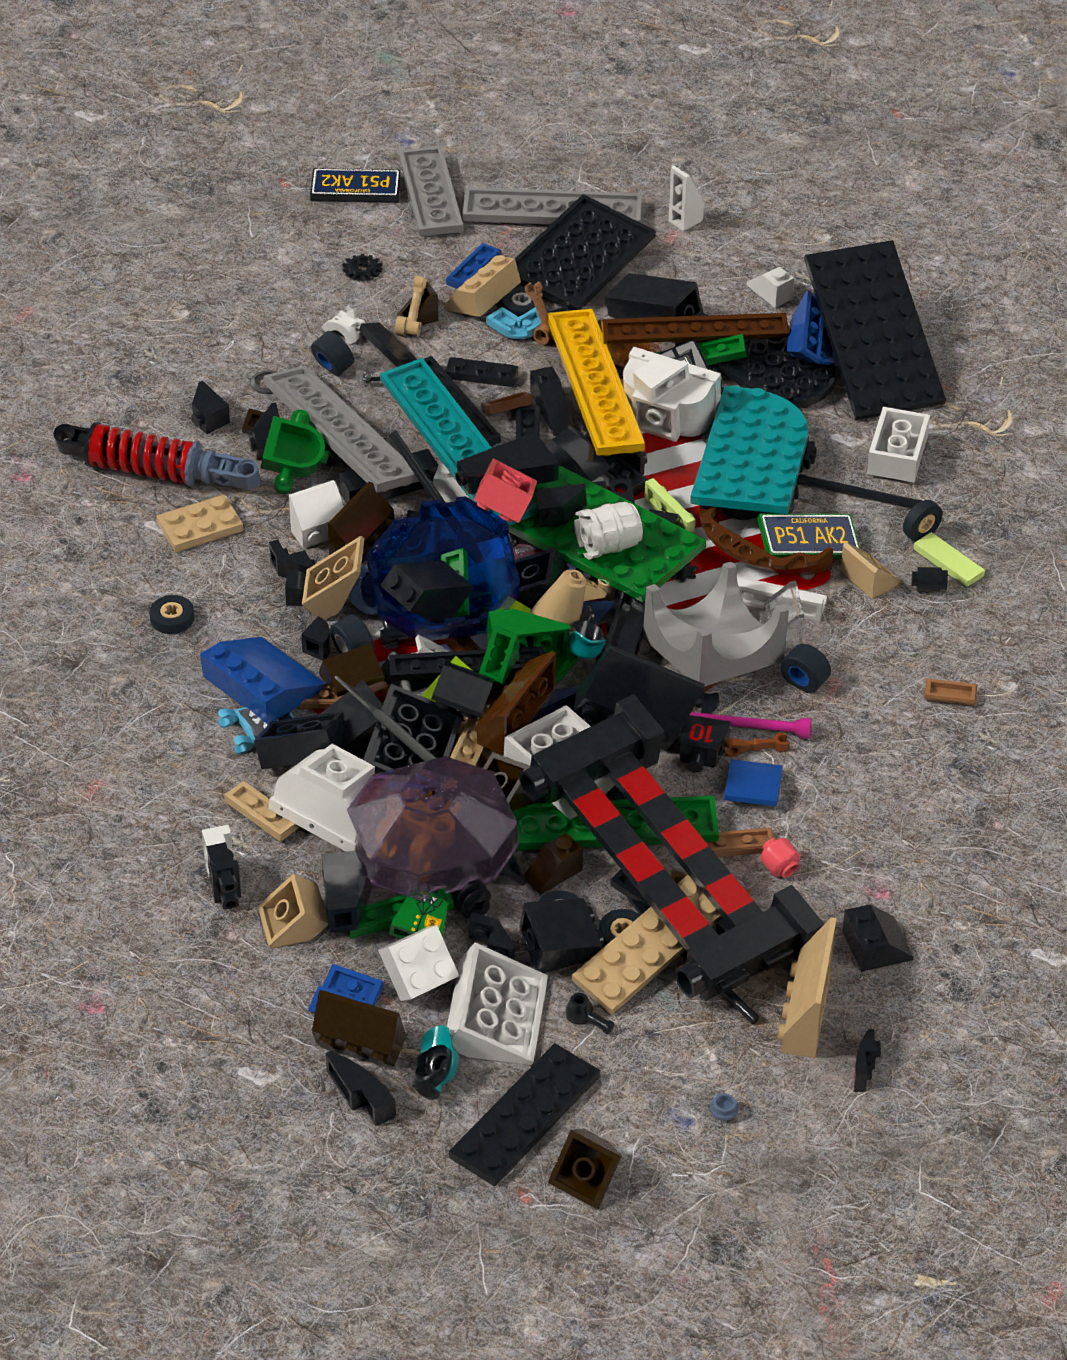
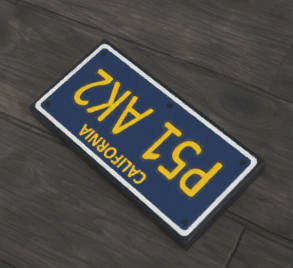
[310,168,401,203]

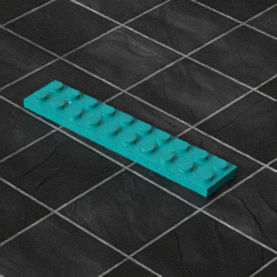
[380,358,538,531]

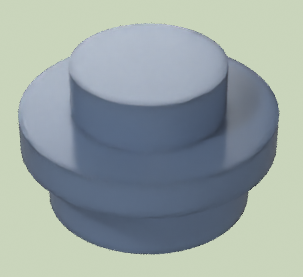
[710,1093,739,1121]

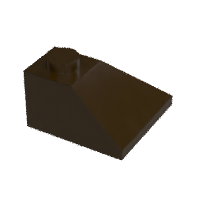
[547,1128,622,1209]

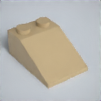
[302,536,365,620]

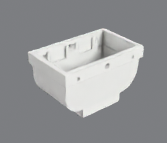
[623,347,721,442]
[268,744,391,852]

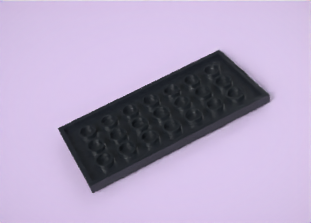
[804,240,946,420]

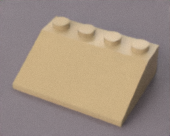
[778,917,837,1058]

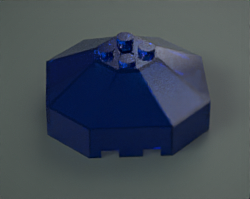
[366,496,520,641]

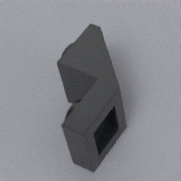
[269,540,315,578]
[469,912,515,960]

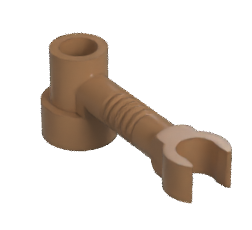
[525,281,553,345]

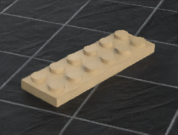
[572,875,723,1015]

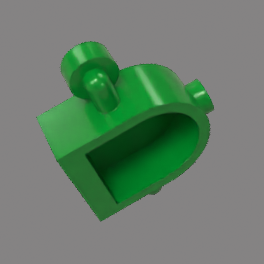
[260,409,329,494]

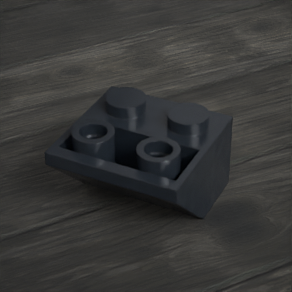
[431,661,494,719]

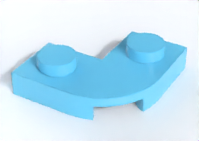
[486,307,541,339]

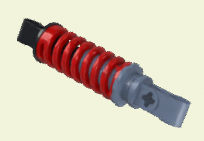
[53,422,261,490]

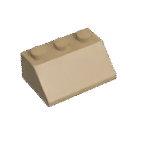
[444,255,521,317]

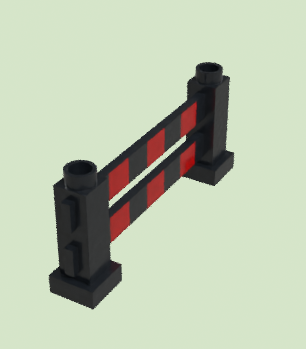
[519,694,824,1001]

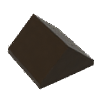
[319,643,385,697]
[471,752,533,813]

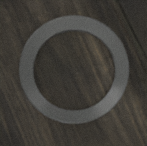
[251,370,276,394]

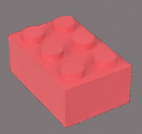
[474,458,537,523]

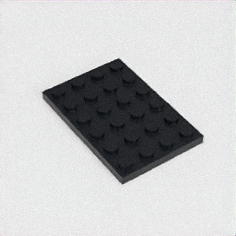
[515,194,656,311]

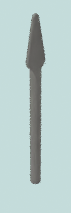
[334,675,481,802]

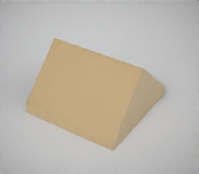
[840,542,902,599]

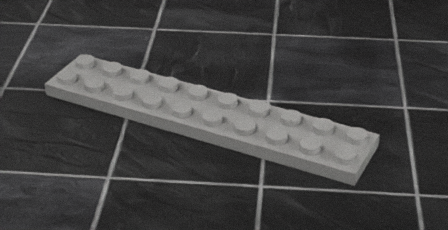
[264,366,419,492]

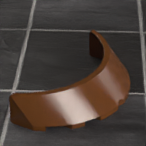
[699,505,833,575]

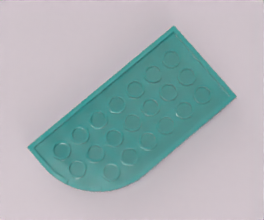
[690,386,808,514]

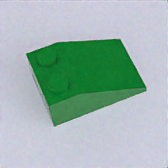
[486,608,570,657]

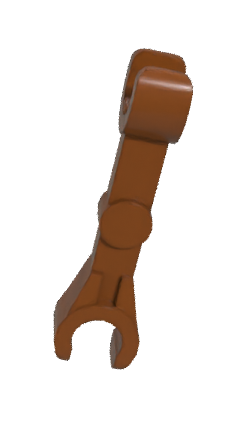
[724,732,790,757]

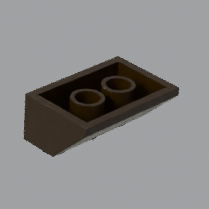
[328,481,396,563]
[312,990,406,1067]

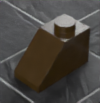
[524,833,583,895]

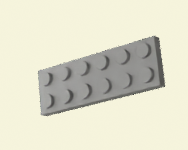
[399,146,463,236]

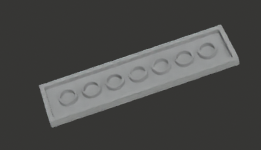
[463,187,642,225]

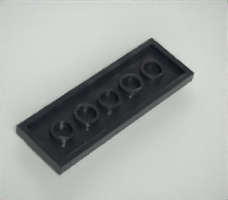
[449,1043,600,1187]

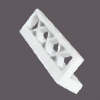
[737,576,827,622]

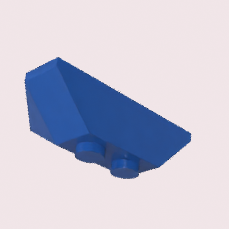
[787,291,836,366]

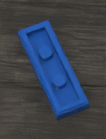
[446,243,501,289]

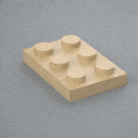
[156,494,244,553]

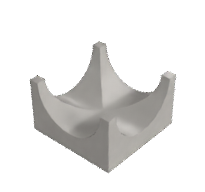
[643,562,789,687]

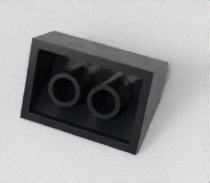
[254,712,344,771]

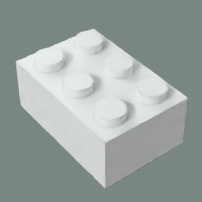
[867,407,930,482]

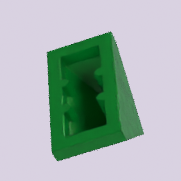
[479,626,519,684]

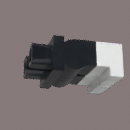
[202,825,241,910]

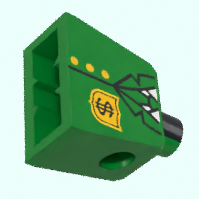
[389,881,448,939]

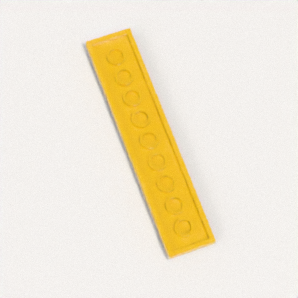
[547,309,645,456]

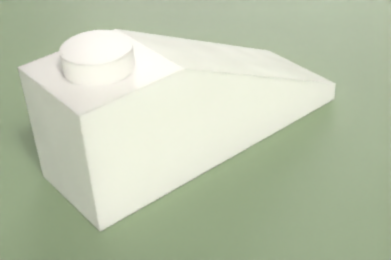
[669,166,704,231]

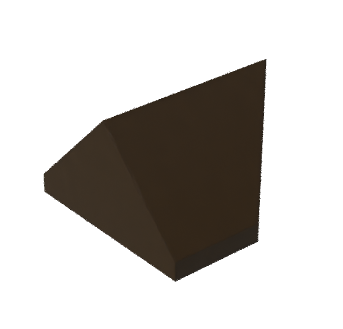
[397,282,438,326]

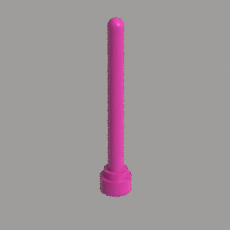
[690,712,812,739]

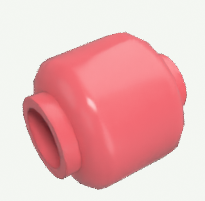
[760,838,801,878]

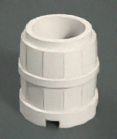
[574,502,643,560]

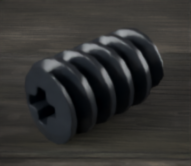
[442,859,491,919]

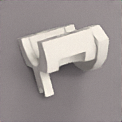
[321,305,366,344]

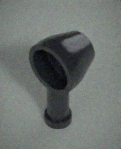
[566,993,615,1035]

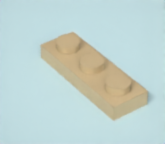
[224,781,300,842]

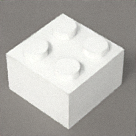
[378,925,459,1001]

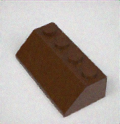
[475,651,556,755]

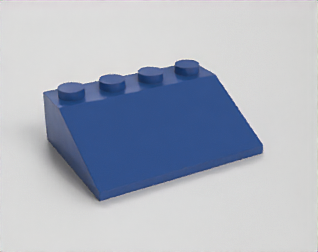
[200,637,327,725]

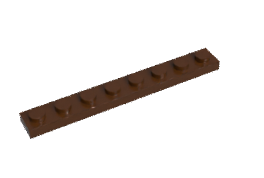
[601,313,789,344]

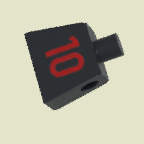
[680,715,731,773]

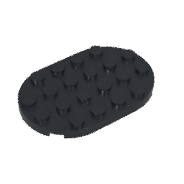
[715,326,836,408]

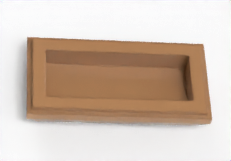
[924,678,978,706]

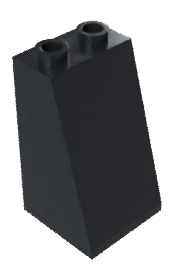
[604,273,704,344]

